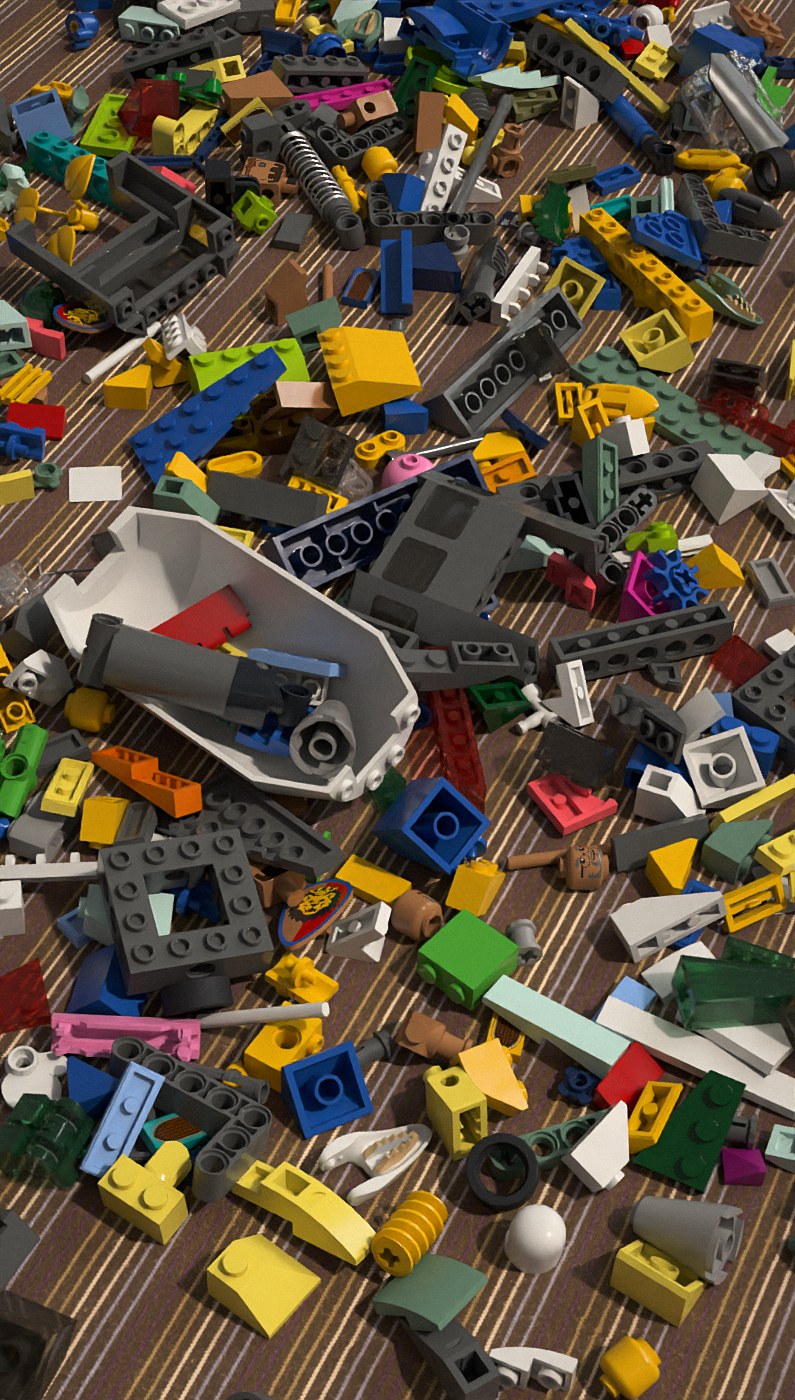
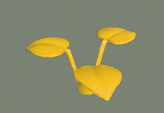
[14,154,99,266]

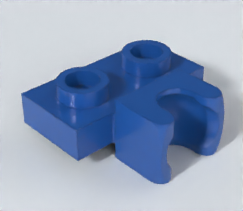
[550,236,608,274]

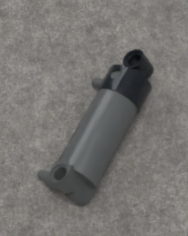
[77,613,313,731]

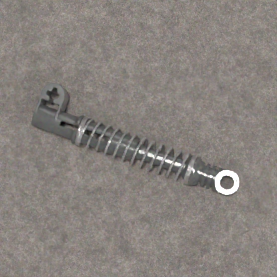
[270,99,366,250]

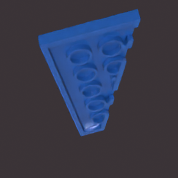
[470,0,595,23]
[127,346,287,486]

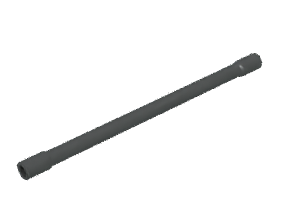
[445,94,513,226]

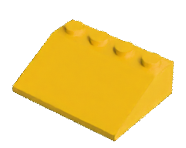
[317,326,423,417]

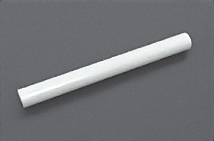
[83,321,162,384]
[196,1002,329,1029]

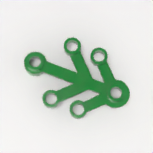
[147,72,222,107]

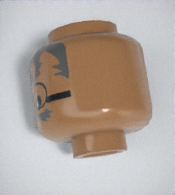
[558,846,609,891]
[391,890,443,941]

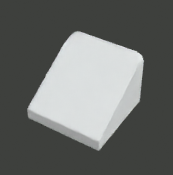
[644,24,673,49]

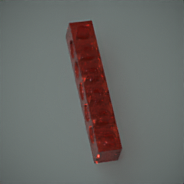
[423,645,487,815]

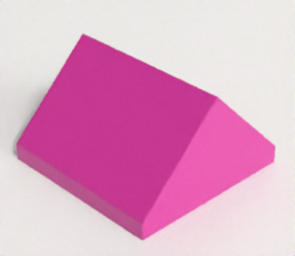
[618,550,671,623]

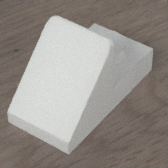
[541,659,594,727]
[325,901,392,963]

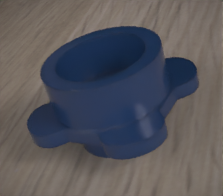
[557,1066,600,1105]

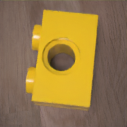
[244,1000,324,1093]

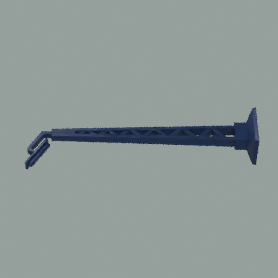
[193,27,303,175]

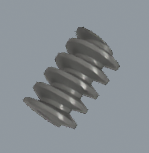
[459,87,493,138]

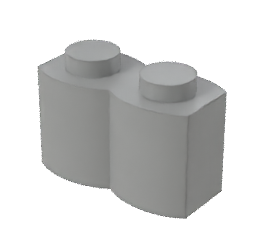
[7,790,80,863]

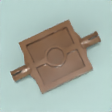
[729,4,786,51]

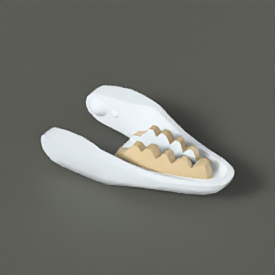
[318,1124,432,1206]

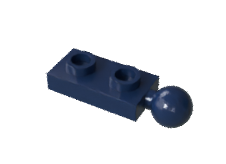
[747,55,795,78]

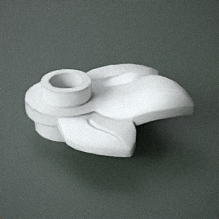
[1,1046,68,1110]

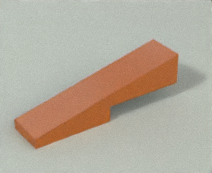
[91,745,202,818]

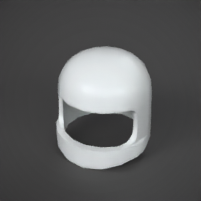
[504,1204,566,1274]

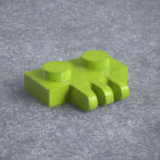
[624,521,679,553]

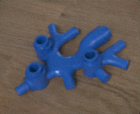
[550,4,645,46]

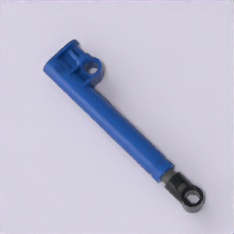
[590,55,676,176]

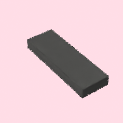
[610,813,709,872]

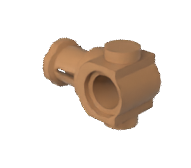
[486,123,525,178]
[394,1008,474,1061]

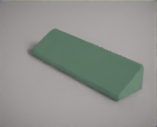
[582,436,619,553]

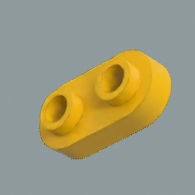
[355,430,406,469]

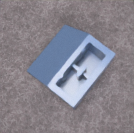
[10,88,74,152]

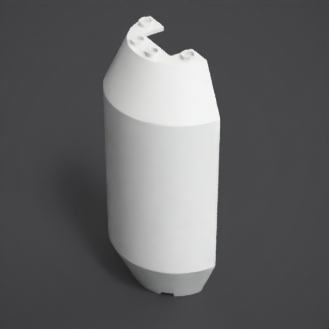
[43,506,420,802]

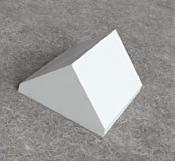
[691,454,769,526]
[682,726,766,808]

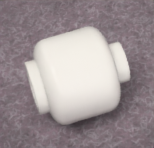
[630,4,663,37]

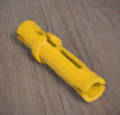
[331,165,367,221]

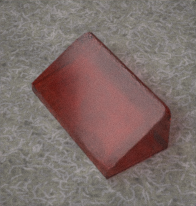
[710,635,771,687]

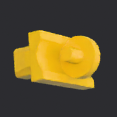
[265,951,339,1004]

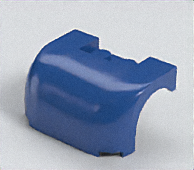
[397,0,515,81]

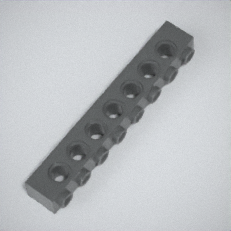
[495,440,717,505]

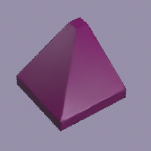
[721,1148,766,1186]

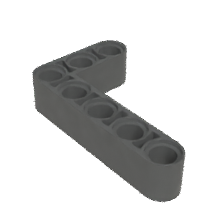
[674,173,771,265]
[366,180,495,247]
[109,1036,273,1202]

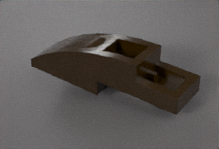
[208,409,320,457]

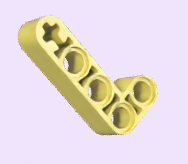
[152,103,223,156]

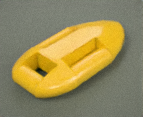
[674,149,740,171]
[582,383,659,420]

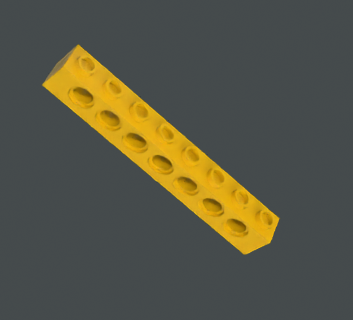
[579,207,714,344]

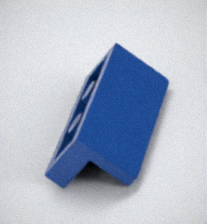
[381,230,413,315]

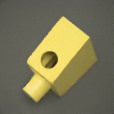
[423,1066,488,1161]

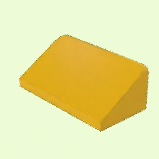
[628,1081,683,1154]

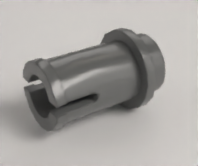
[354,1030,396,1070]

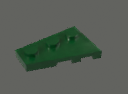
[392,55,436,135]
[632,1070,747,1193]

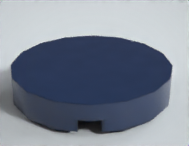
[500,407,551,450]

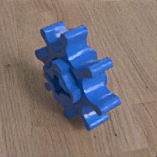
[642,549,709,611]

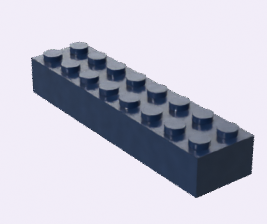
[260,451,492,589]

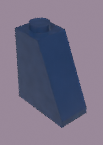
[412,242,461,294]

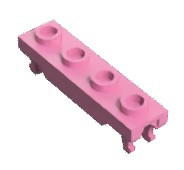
[51,1013,201,1062]

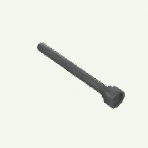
[383,429,508,468]

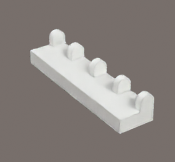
[490,246,549,327]
[0,852,98,883]

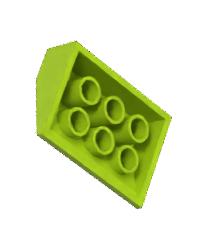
[188,338,311,421]

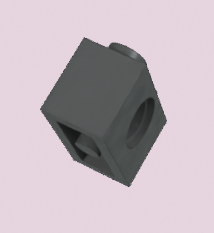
[239,112,279,165]

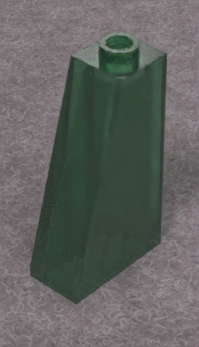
[671,955,795,1031]

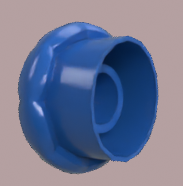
[305,32,347,58]

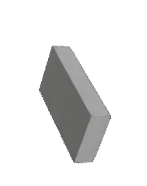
[745,557,795,610]

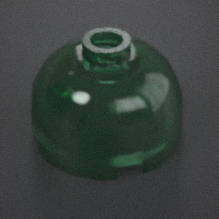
[19,280,68,333]

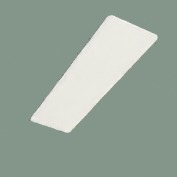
[568,183,590,233]

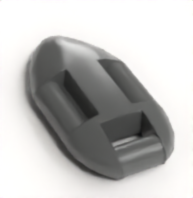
[716,188,785,230]

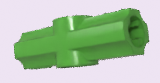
[0,723,49,824]

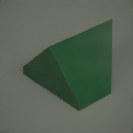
[457,682,531,734]

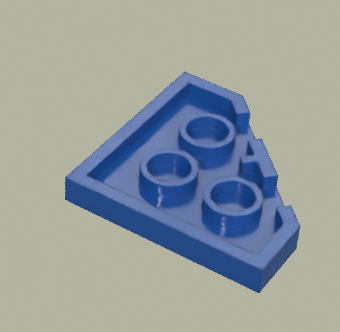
[628,209,702,270]

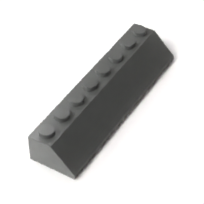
[422,285,587,438]

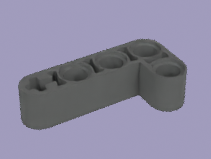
[312,116,408,174]
[568,488,657,597]

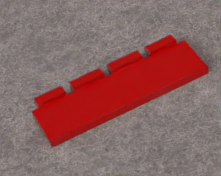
[150,584,252,650]

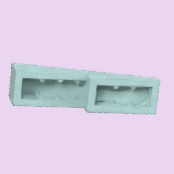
[481,974,631,1080]

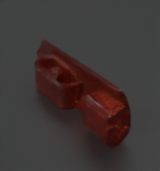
[695,388,795,448]

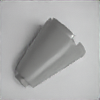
[289,700,357,779]
[629,1196,744,1285]

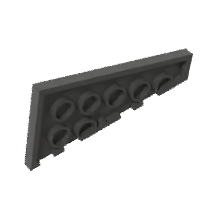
[155,768,344,878]

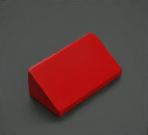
[6,402,67,440]
[592,1041,664,1118]

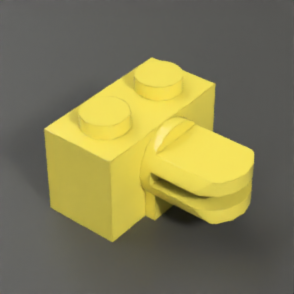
[97,1141,192,1245]

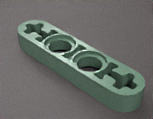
[489,1109,607,1181]

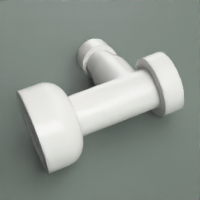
[515,683,561,735]

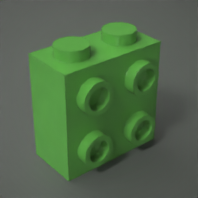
[416,909,519,1011]

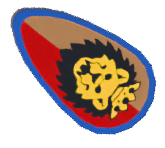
[52,301,114,337]
[278,879,354,950]

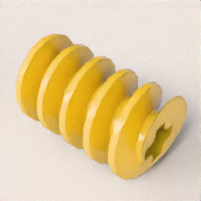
[371,1190,449,1277]

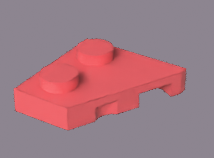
[527,771,618,836]

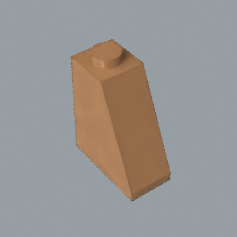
[218,70,294,118]
[413,91,444,159]
[247,381,338,423]

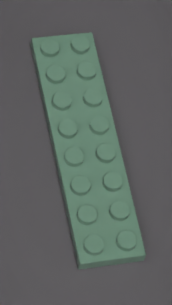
[569,345,774,460]

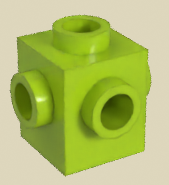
[232,190,278,236]

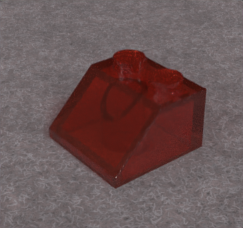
[117,79,179,137]

